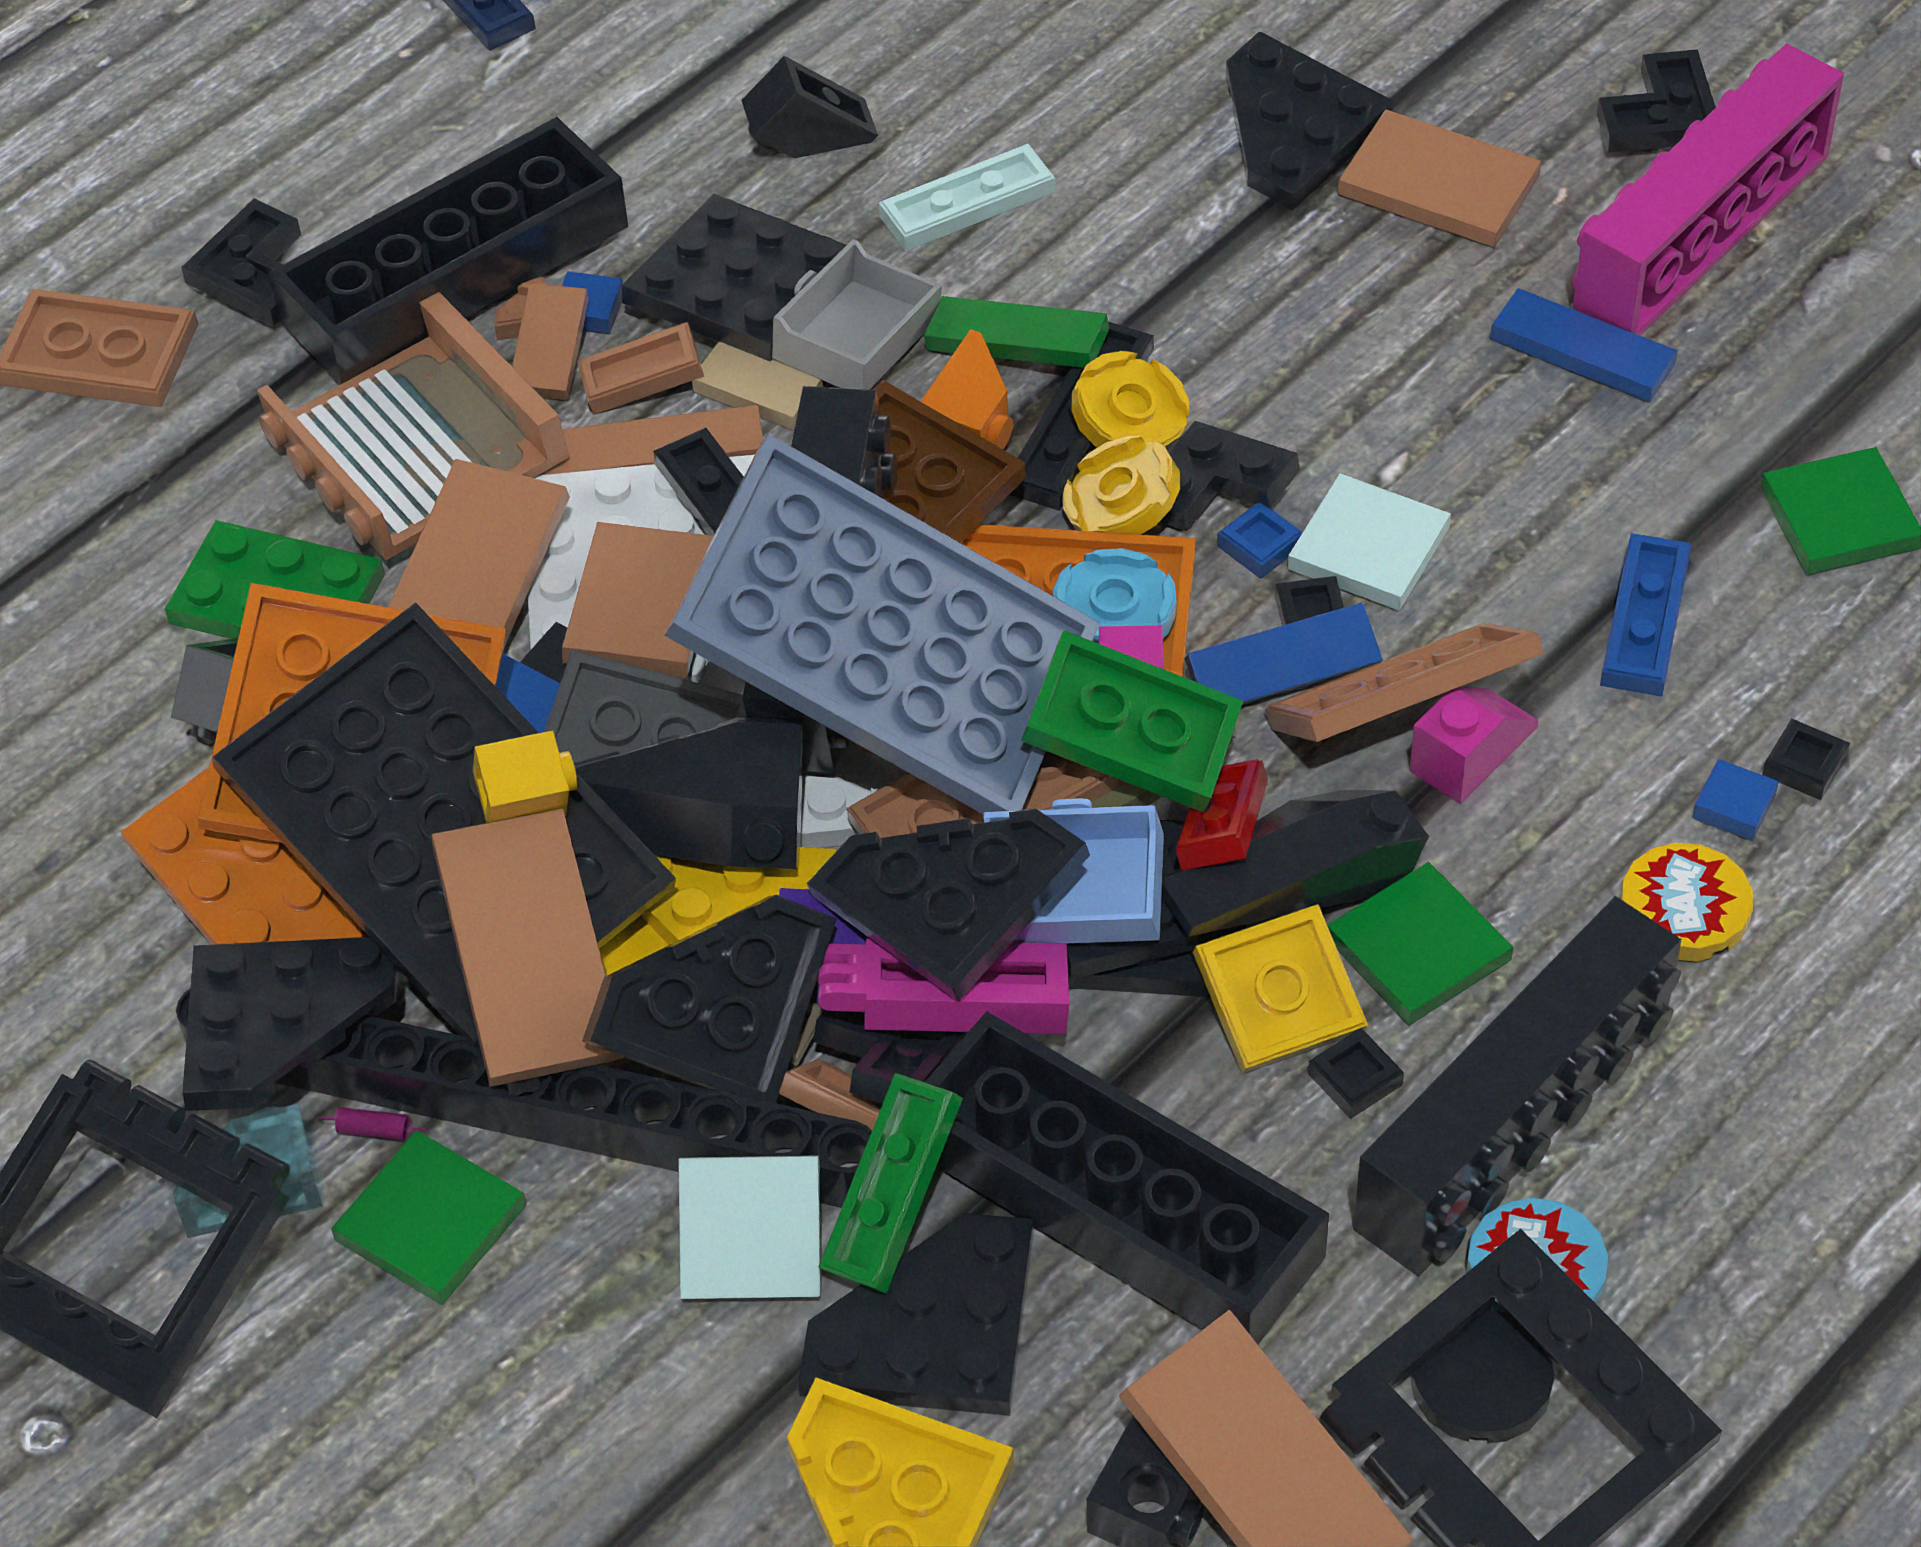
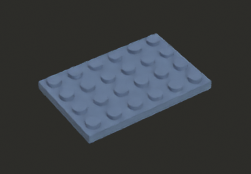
[664,434,1100,814]

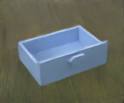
[984,798,1164,943]

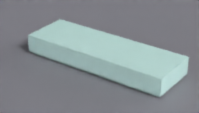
[879,144,1055,252]

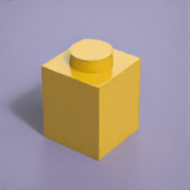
[473,730,577,823]

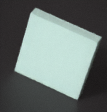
[1288,473,1451,611]
[679,1156,821,1299]

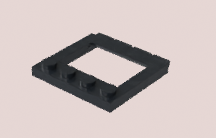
[0,1059,290,1419]
[1320,1228,1722,1547]

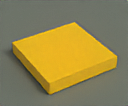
[1193,904,1368,1074]

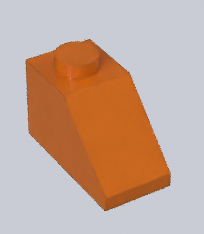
[920,329,1013,449]

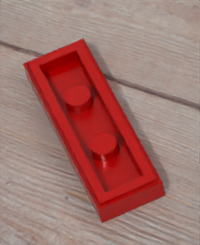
[1176,759,1268,870]

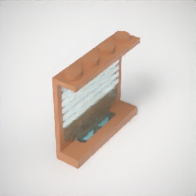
[257,292,570,561]

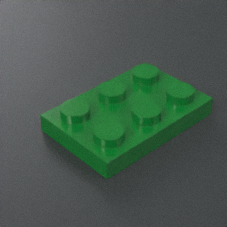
[164,520,385,639]
[1021,630,1243,813]

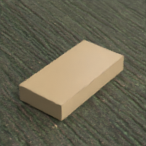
[692,342,823,431]

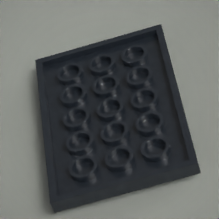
[212,602,676,1048]

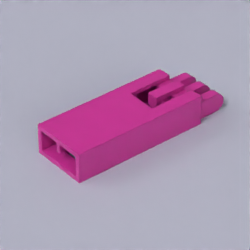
[818,938,1070,1034]

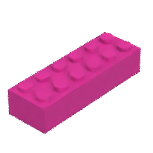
[1572,43,1844,335]

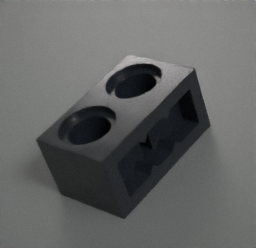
[1086,1415,1204,1547]

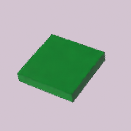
[1760,447,1921,575]
[1327,861,1513,1026]
[331,1130,526,1305]

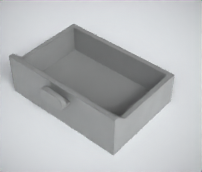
[772,239,942,389]

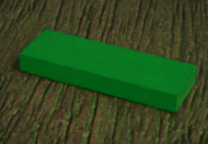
[924,296,1109,368]
[818,1073,963,1294]

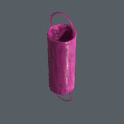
[317,1107,428,1141]

